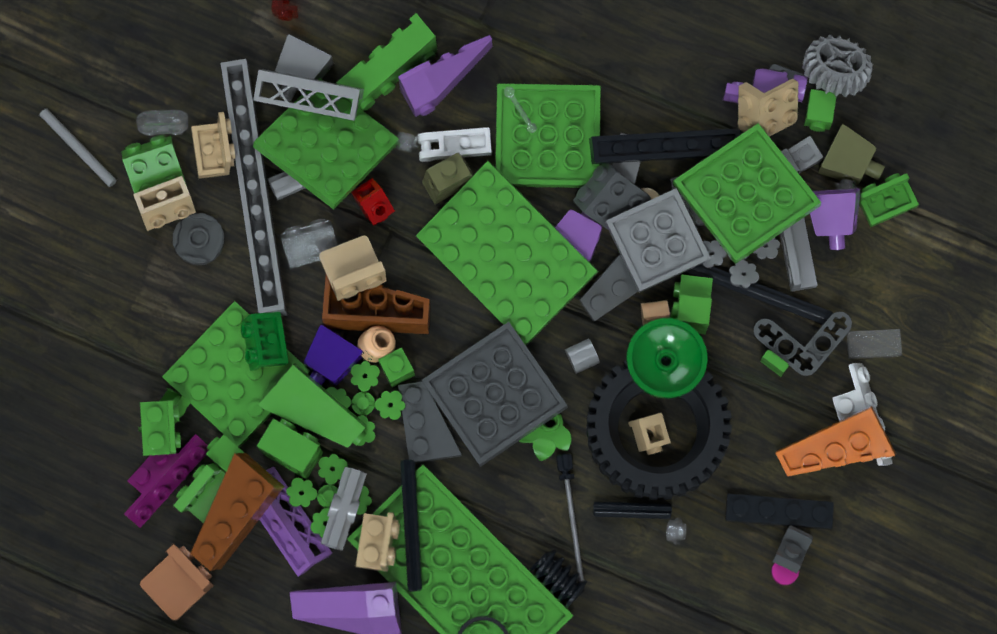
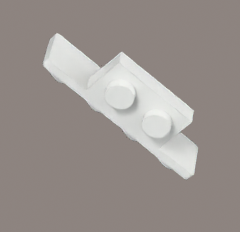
[832,363,892,466]

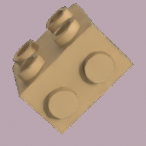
[738,79,798,137]
[191,112,235,179]
[319,236,387,301]

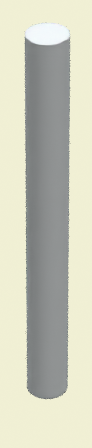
[40,108,117,187]

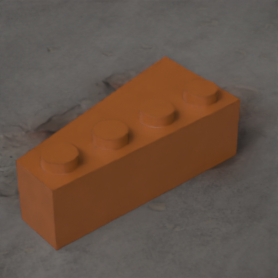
[322,275,431,334]
[191,453,285,571]

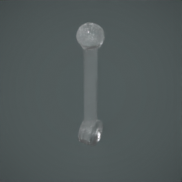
[504,86,537,133]

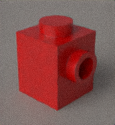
[351,178,395,225]

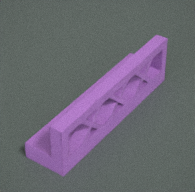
[259,467,332,576]

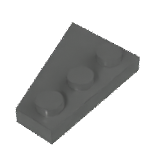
[398,382,462,463]

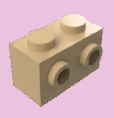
[133,176,196,231]

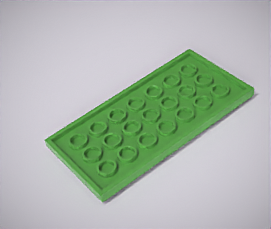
[347,465,573,634]

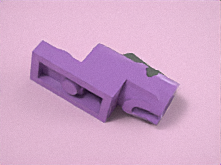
[723,64,808,103]

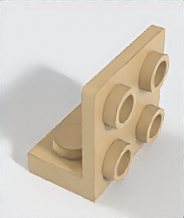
[356,512,400,572]

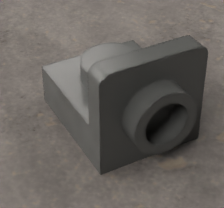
[773,526,813,573]

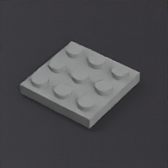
[605,188,711,293]

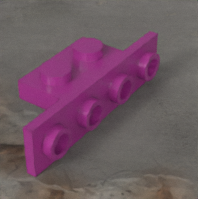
[124,434,209,528]

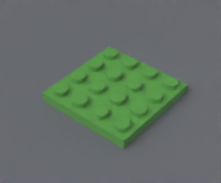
[253,78,399,210]
[496,84,600,188]
[673,123,821,264]
[162,301,311,448]

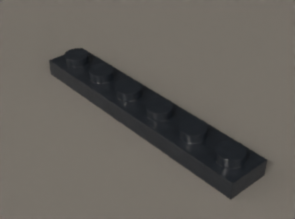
[589,128,740,164]

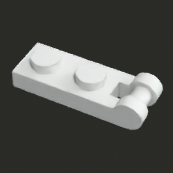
[417,127,492,162]

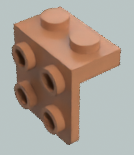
[140,544,214,621]

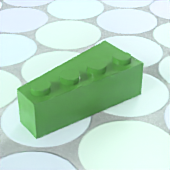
[336,13,437,111]

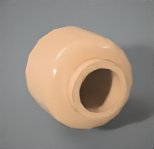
[357,325,396,363]

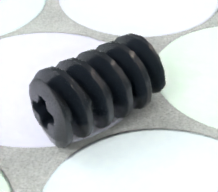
[529,549,587,608]

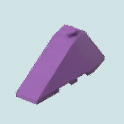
[398,35,492,117]
[290,582,402,634]

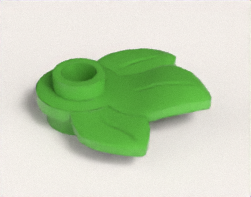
[519,414,571,461]

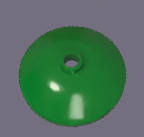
[627,318,707,398]

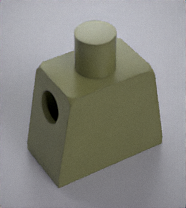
[818,124,885,185]
[422,153,474,205]

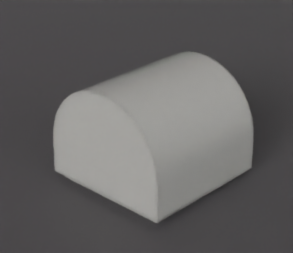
[565,338,600,374]

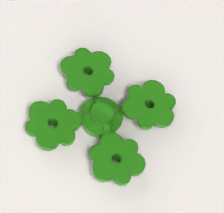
[326,361,406,446]
[286,454,372,538]

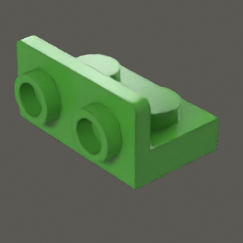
[140,400,181,456]

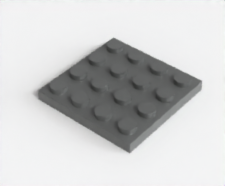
[422,322,568,467]

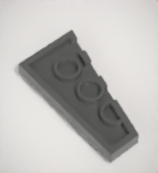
[579,254,638,321]

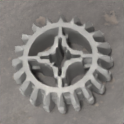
[802,35,873,97]

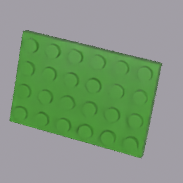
[416,161,599,346]

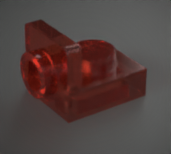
[271,0,299,21]

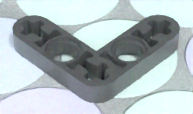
[754,312,852,376]

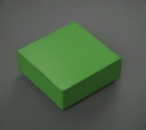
[760,350,789,377]

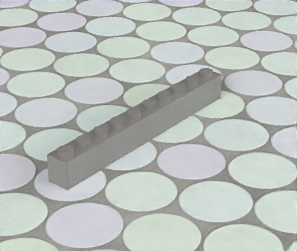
[221,59,287,316]

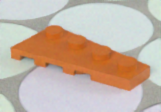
[776,406,896,477]

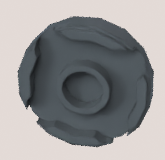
[173,213,225,265]

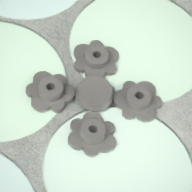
[703,238,780,288]

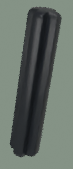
[593,502,672,519]

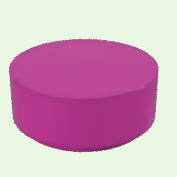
[771,563,799,585]

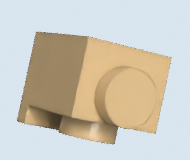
[628,413,671,455]

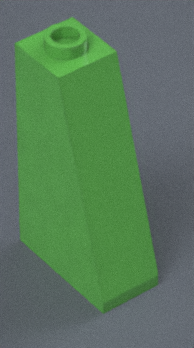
[258,363,367,448]

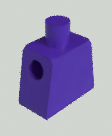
[304,325,363,386]

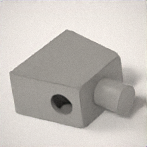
[275,34,333,101]

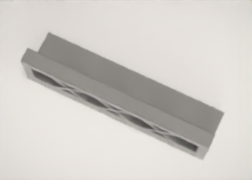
[253,69,364,121]
[780,218,817,292]

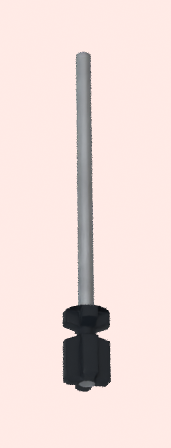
[556,454,584,581]

